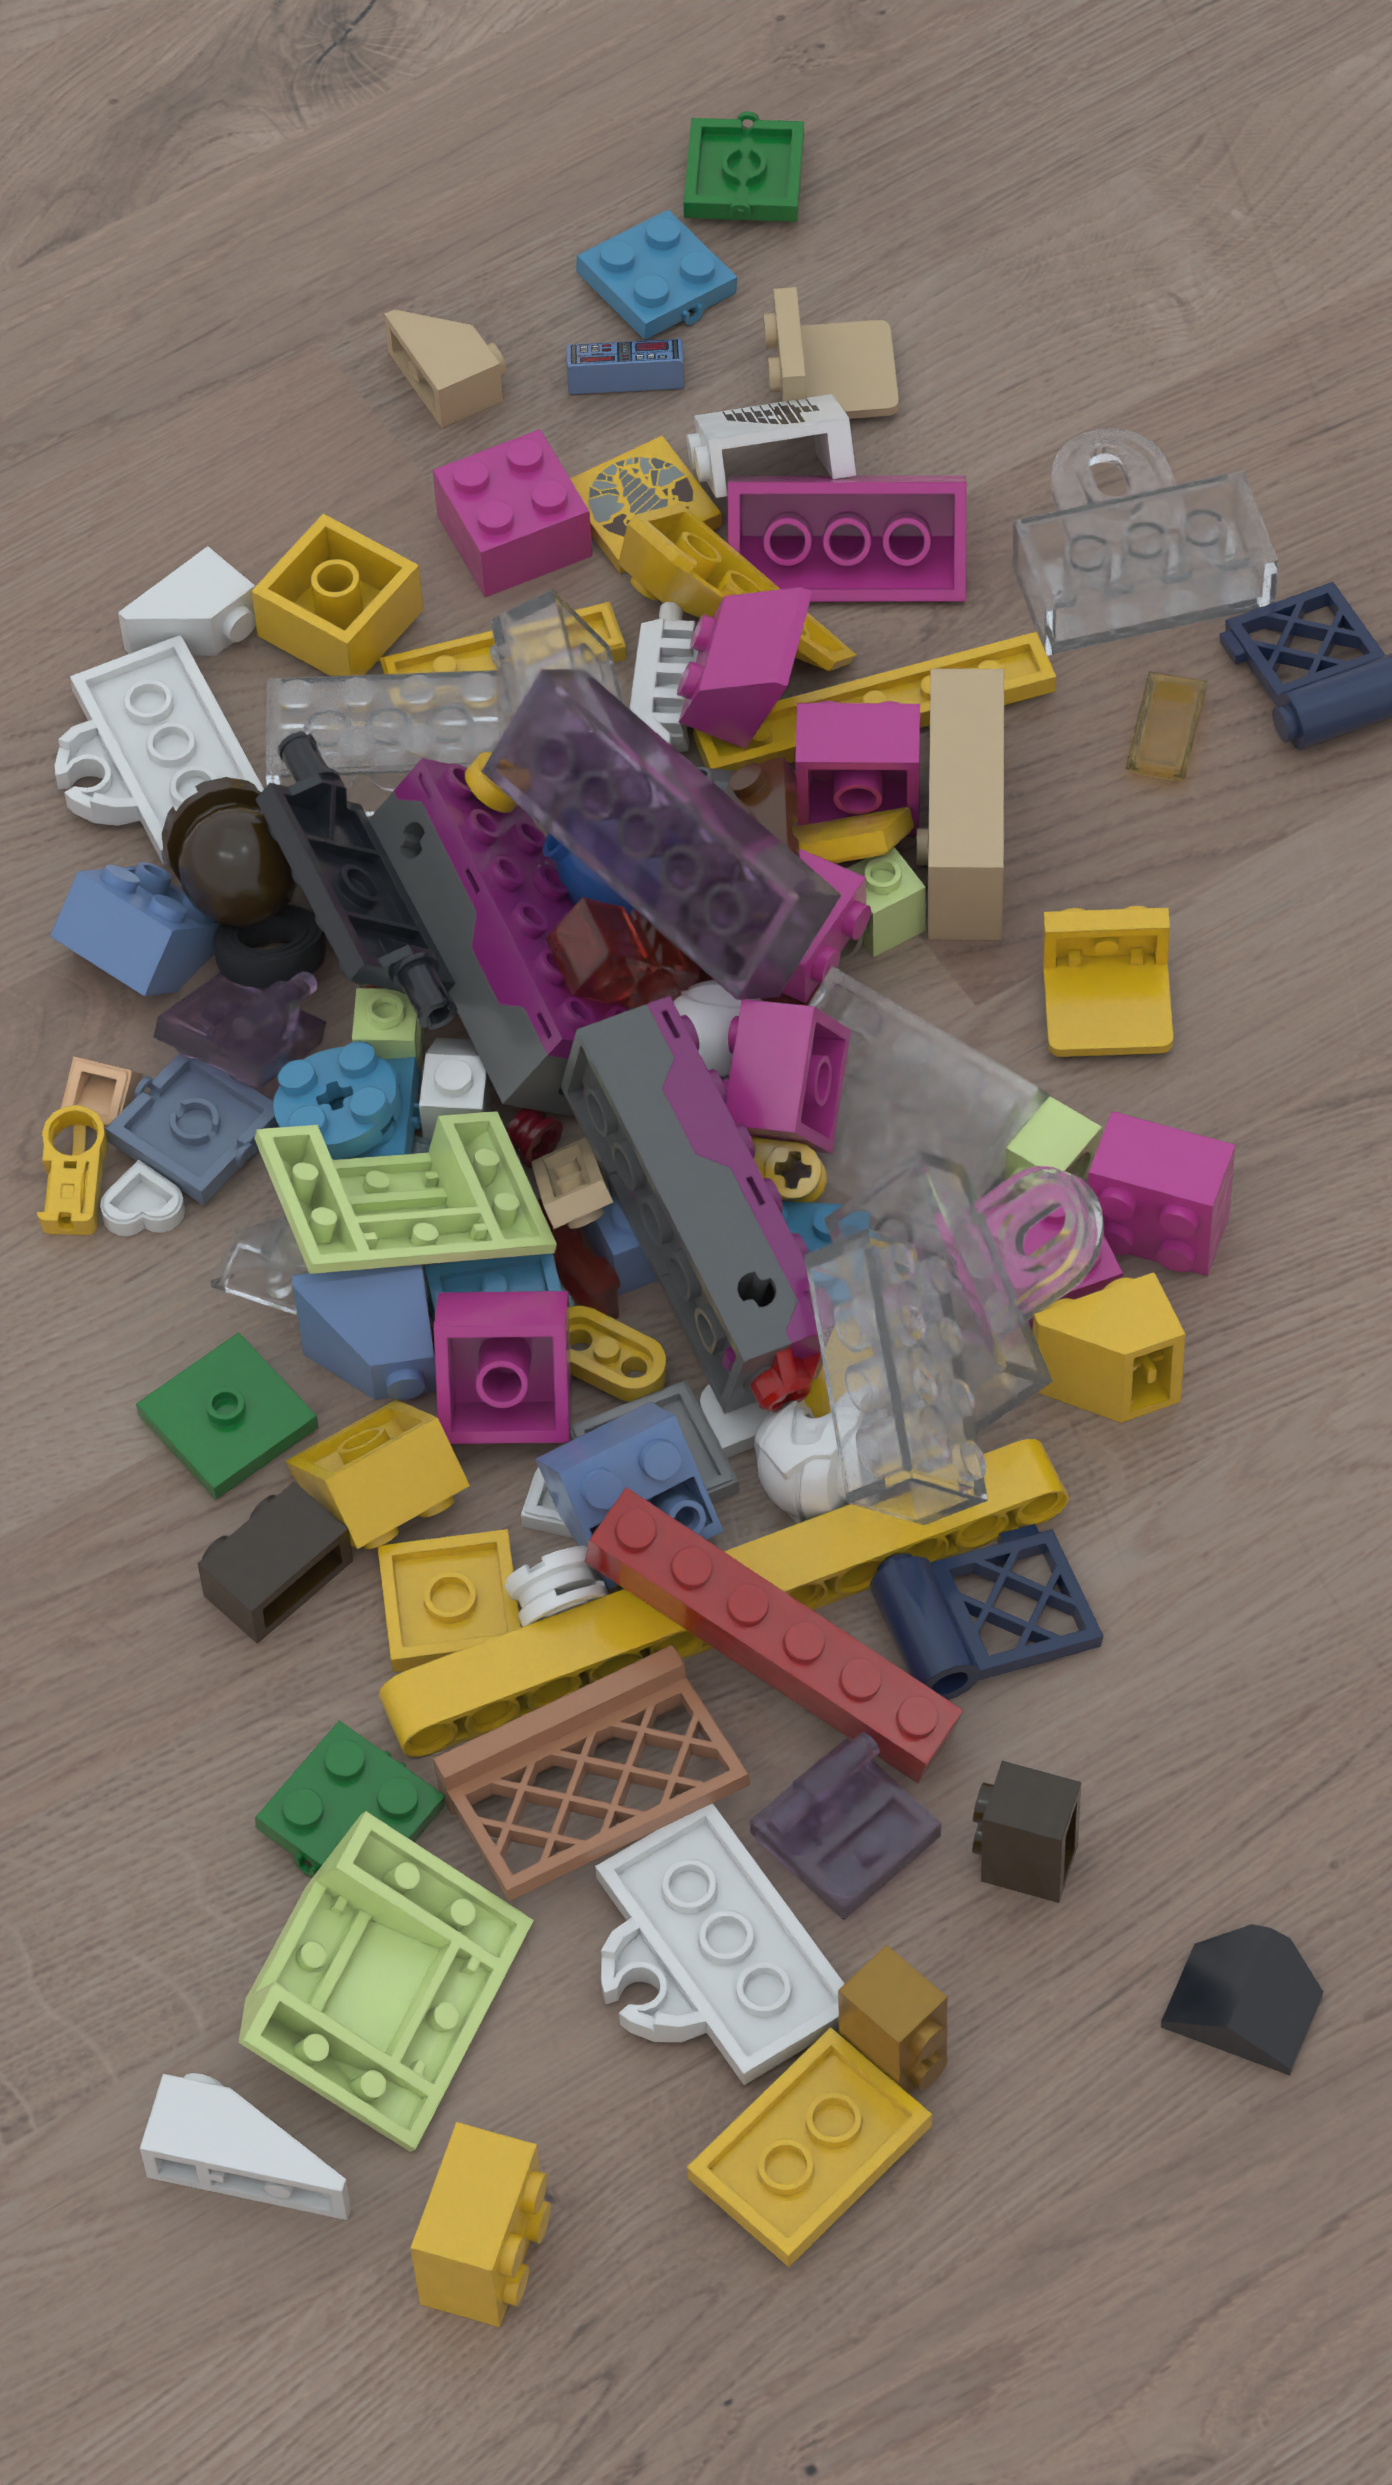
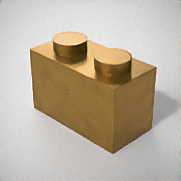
[838,1944,948,2094]

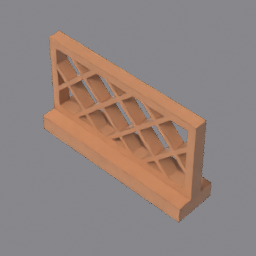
[433,1645,750,1901]

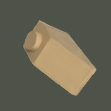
[384,309,507,428]

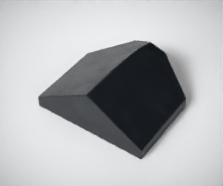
[1161,1924,1323,2076]

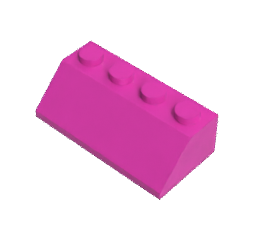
[728,475,967,602]

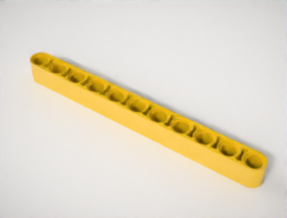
[378,1439,1069,1757]

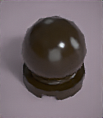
[161,777,297,928]

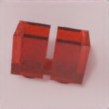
[545,897,701,1009]

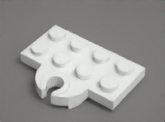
[54,634,264,865]
[595,1803,844,2085]

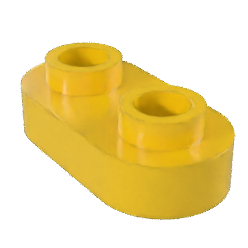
[569,1306,667,1402]

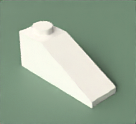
[140,2073,351,2220]

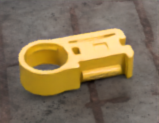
[37,1105,109,1235]

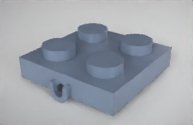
[105,1045,279,1205]

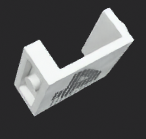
[686,394,856,498]

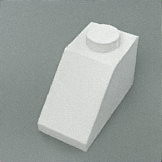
[118,546,256,656]
[419,1038,494,1148]

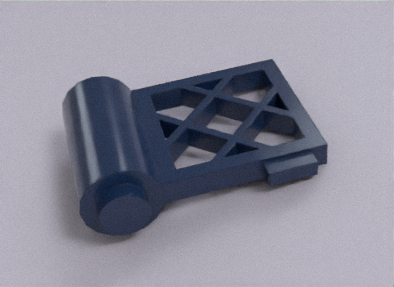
[1220,582,1392,750]
[870,1524,1104,1700]

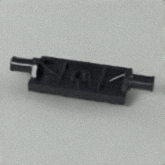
[256,731,457,1030]

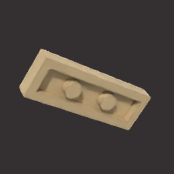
[531,1137,613,1229]

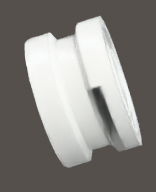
[505,1546,609,1627]

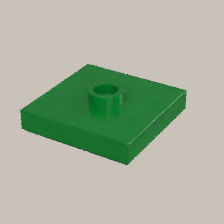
[136,1332,319,1500]

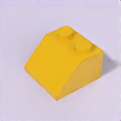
[285,1399,470,1549]

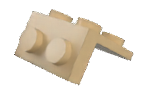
[763,287,899,419]

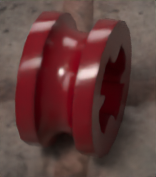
[506,1108,563,1168]

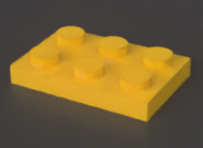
[687,2027,932,2267]

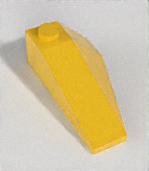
[618,503,857,671]

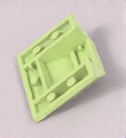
[254,1111,557,1274]
[238,1811,534,2152]

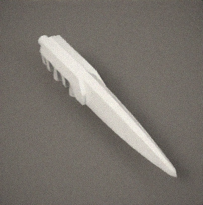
[618,602,698,989]

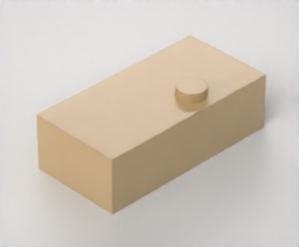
[916,669,1004,940]

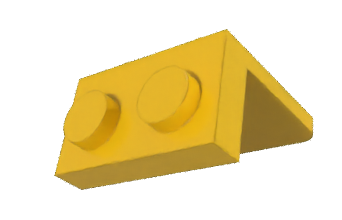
[1042,906,1173,1057]

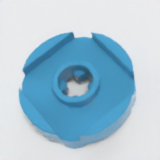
[273,1041,402,1160]

